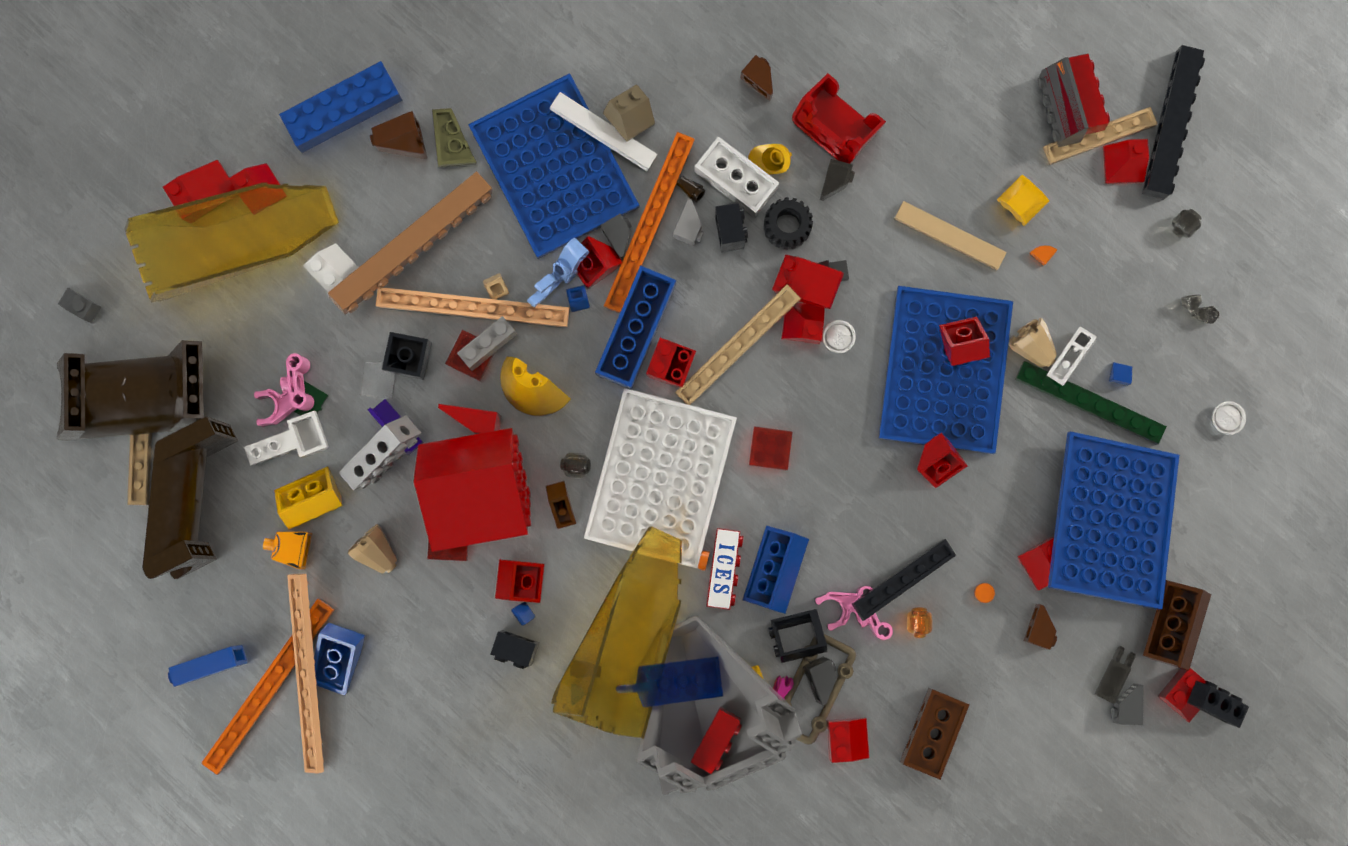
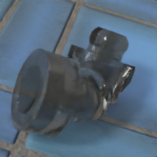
[1181,294,1219,324]

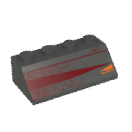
[1037,57,1089,147]

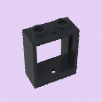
[768,609,827,663]

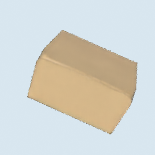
[483,273,509,300]

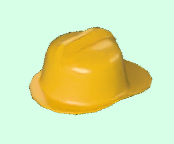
[748,144,792,175]

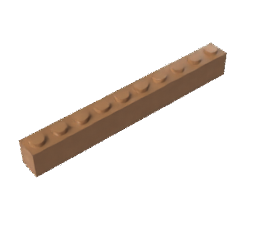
[328,171,492,315]

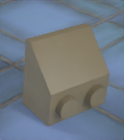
[603,84,655,142]

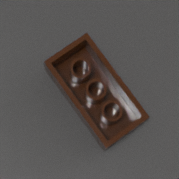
[1143,580,1212,671]

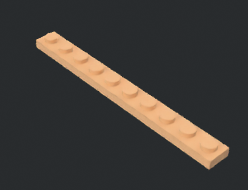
[376,288,570,328]
[287,574,324,774]

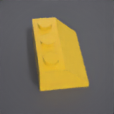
[274,466,343,530]

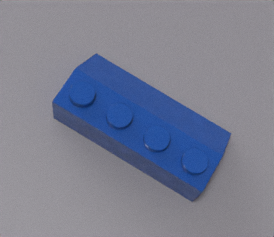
[743,526,809,614]

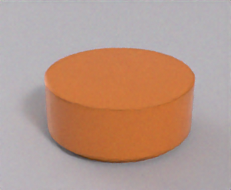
[698,550,710,571]
[974,583,995,603]

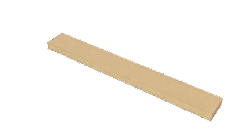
[675,284,801,405]

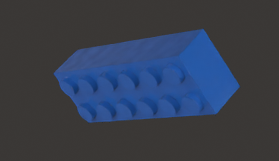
[279,61,403,153]
[595,266,676,390]

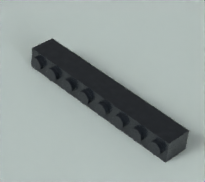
[1142,45,1205,200]

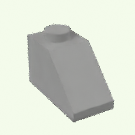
[673,199,704,246]

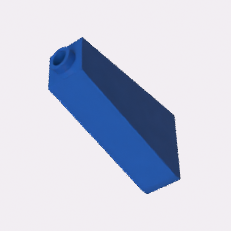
[168,645,248,687]

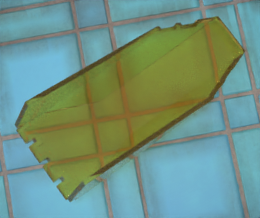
[124,183,339,303]
[551,527,682,739]

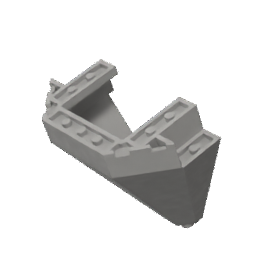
[636,616,802,795]

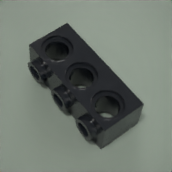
[1187,681,1249,728]

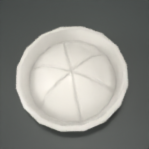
[822,320,856,353]
[1212,401,1246,435]

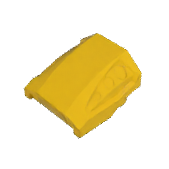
[997,174,1050,226]

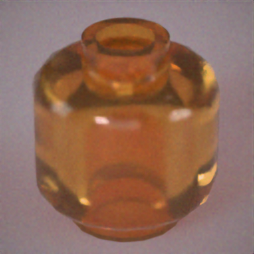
[907,607,932,638]

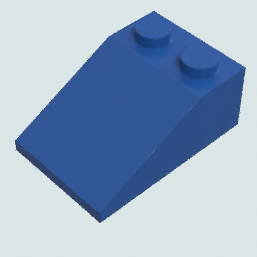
[314,623,365,696]

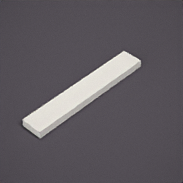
[550,92,657,171]

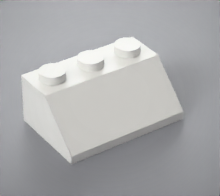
[303,244,359,292]

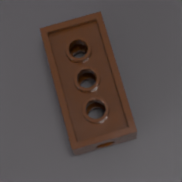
[900,687,970,780]

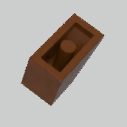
[740,55,773,101]
[546,481,576,529]
[1023,604,1057,650]

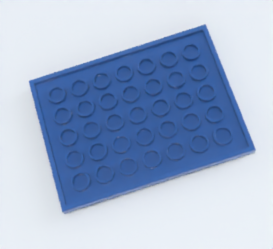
[468,73,640,259]
[878,286,1013,454]
[1048,431,1180,609]

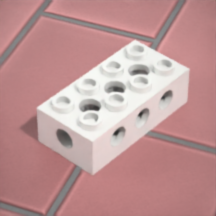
[694,137,779,218]

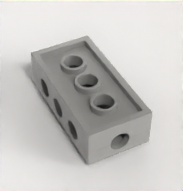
[339,415,421,490]

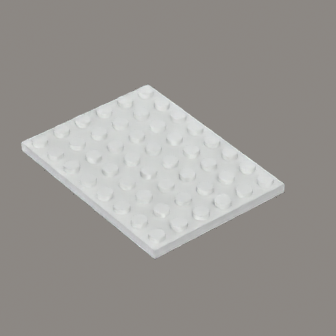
[584,388,737,568]

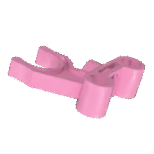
[254,353,314,427]
[815,586,893,640]

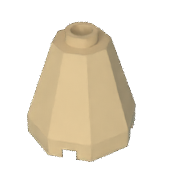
[1008,318,1057,367]
[348,524,397,574]

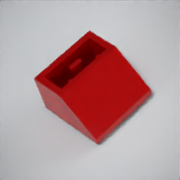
[646,337,696,388]

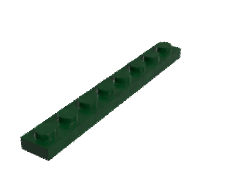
[1015,361,1167,445]

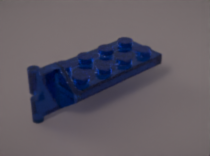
[616,656,723,707]

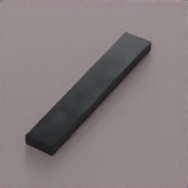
[852,539,956,621]

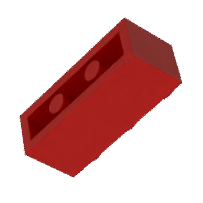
[691,707,742,774]

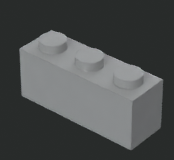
[457,316,517,371]

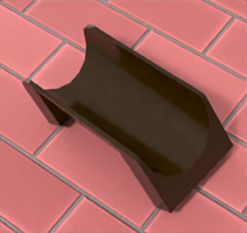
[57,340,204,441]
[142,416,238,579]

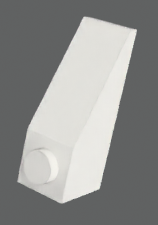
[1047,326,1097,386]

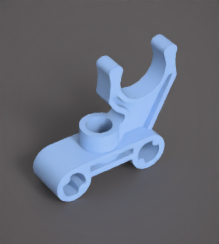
[527,238,589,308]

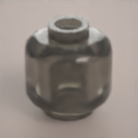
[1172,209,1202,238]
[560,452,591,478]

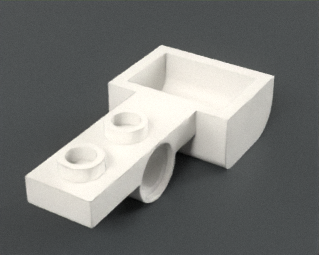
[244,411,329,466]

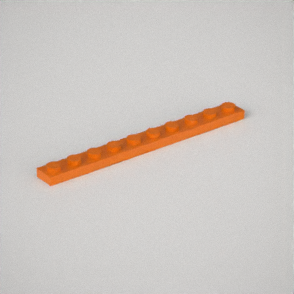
[604,132,695,313]
[201,599,335,775]

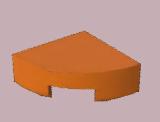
[1029,245,1057,265]

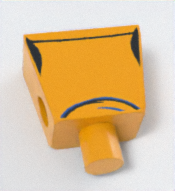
[263,532,313,569]

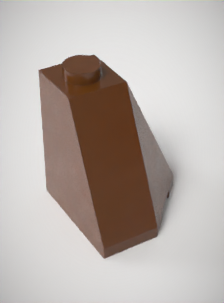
[370,111,428,159]

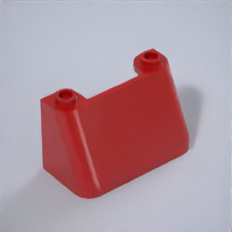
[792,73,886,165]

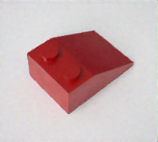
[163,160,237,223]
[772,254,844,309]
[438,404,502,434]

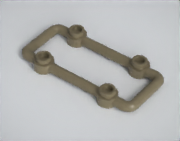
[784,634,856,745]

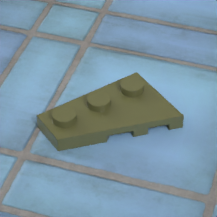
[432,108,477,167]

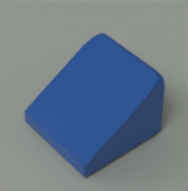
[566,285,590,312]
[1109,362,1132,386]
[511,602,535,626]

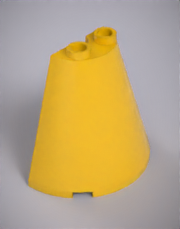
[500,356,571,416]

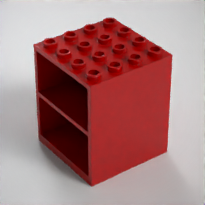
[413,428,531,552]

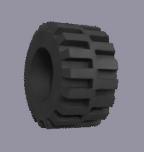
[763,197,813,250]

